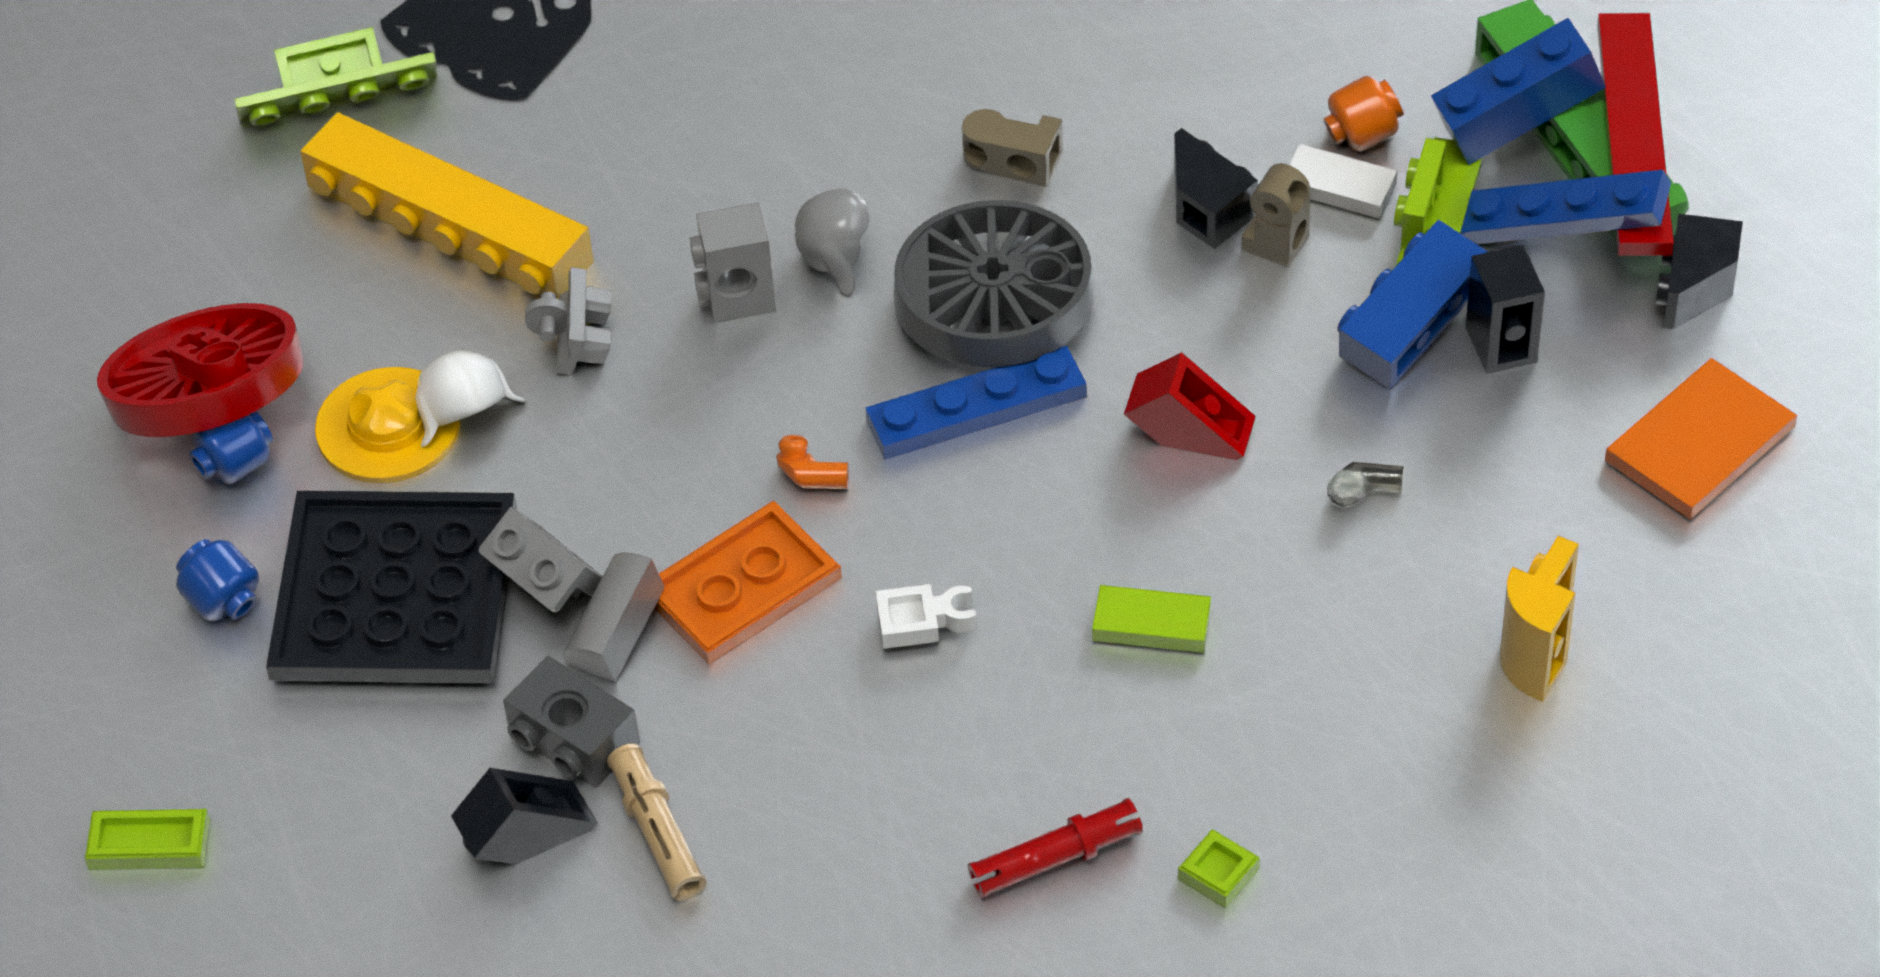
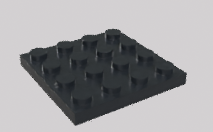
[266,491,517,683]

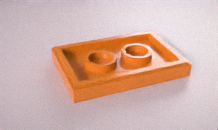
[1605,358,1797,520]
[654,500,842,665]

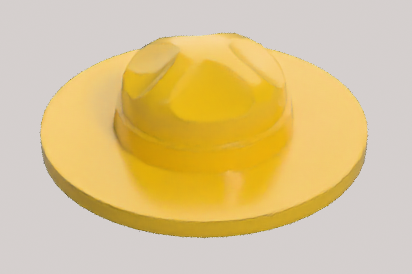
[315,367,460,483]

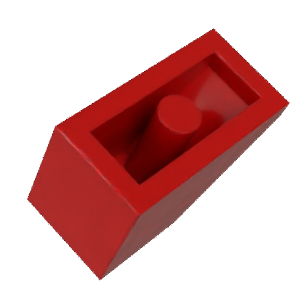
[1124,352,1256,460]

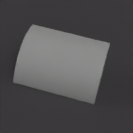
[563,552,665,683]

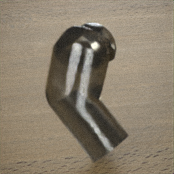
[1327,462,1404,508]

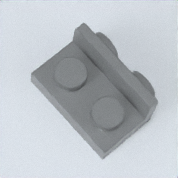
[479,507,602,612]

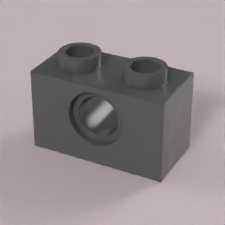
[503,656,640,789]

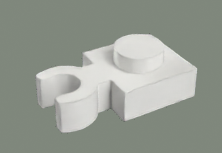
[875,584,977,649]

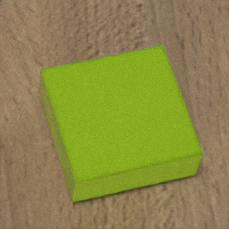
[1178,829,1260,909]

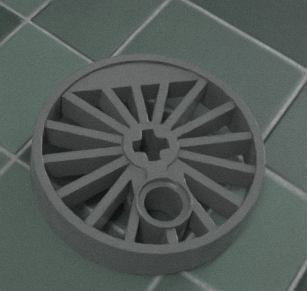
[894,200,1095,367]

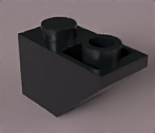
[1174,128,1258,249]
[1655,213,1743,329]

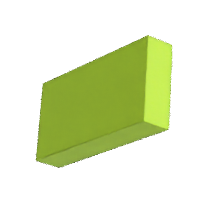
[1092,585,1211,653]
[85,809,210,870]

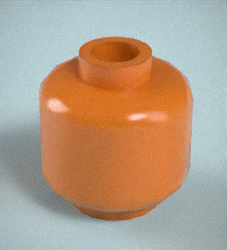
[1323,76,1404,153]

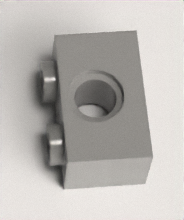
[689,202,776,323]

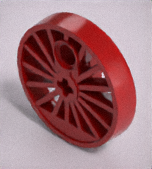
[97,303,304,437]

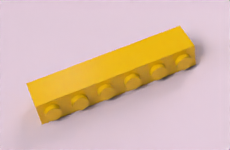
[300,112,594,300]

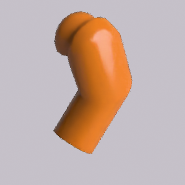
[776,435,849,489]

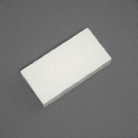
[1289,144,1398,219]

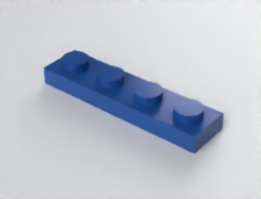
[1461,169,1671,244]
[865,346,1087,460]

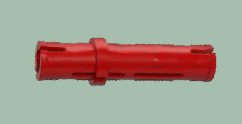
[967,798,1143,899]

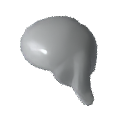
[795,189,869,296]

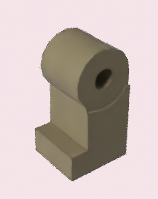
[962,109,1063,187]
[1241,163,1310,267]

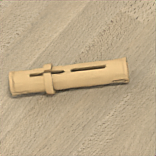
[607,744,707,901]

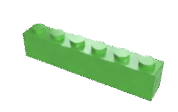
[1475,0,1689,257]

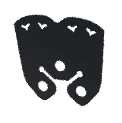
[380,0,592,100]

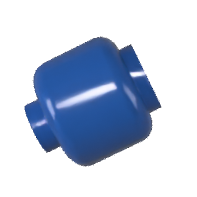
[189,411,273,485]
[176,539,259,622]

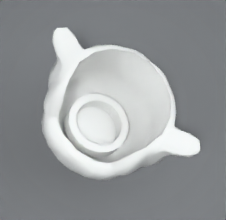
[415,350,526,447]

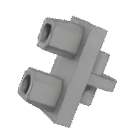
[525,267,612,375]

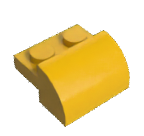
[1500,536,1579,702]

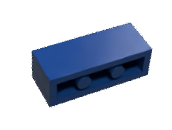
[1431,17,1606,165]
[1337,219,1488,390]

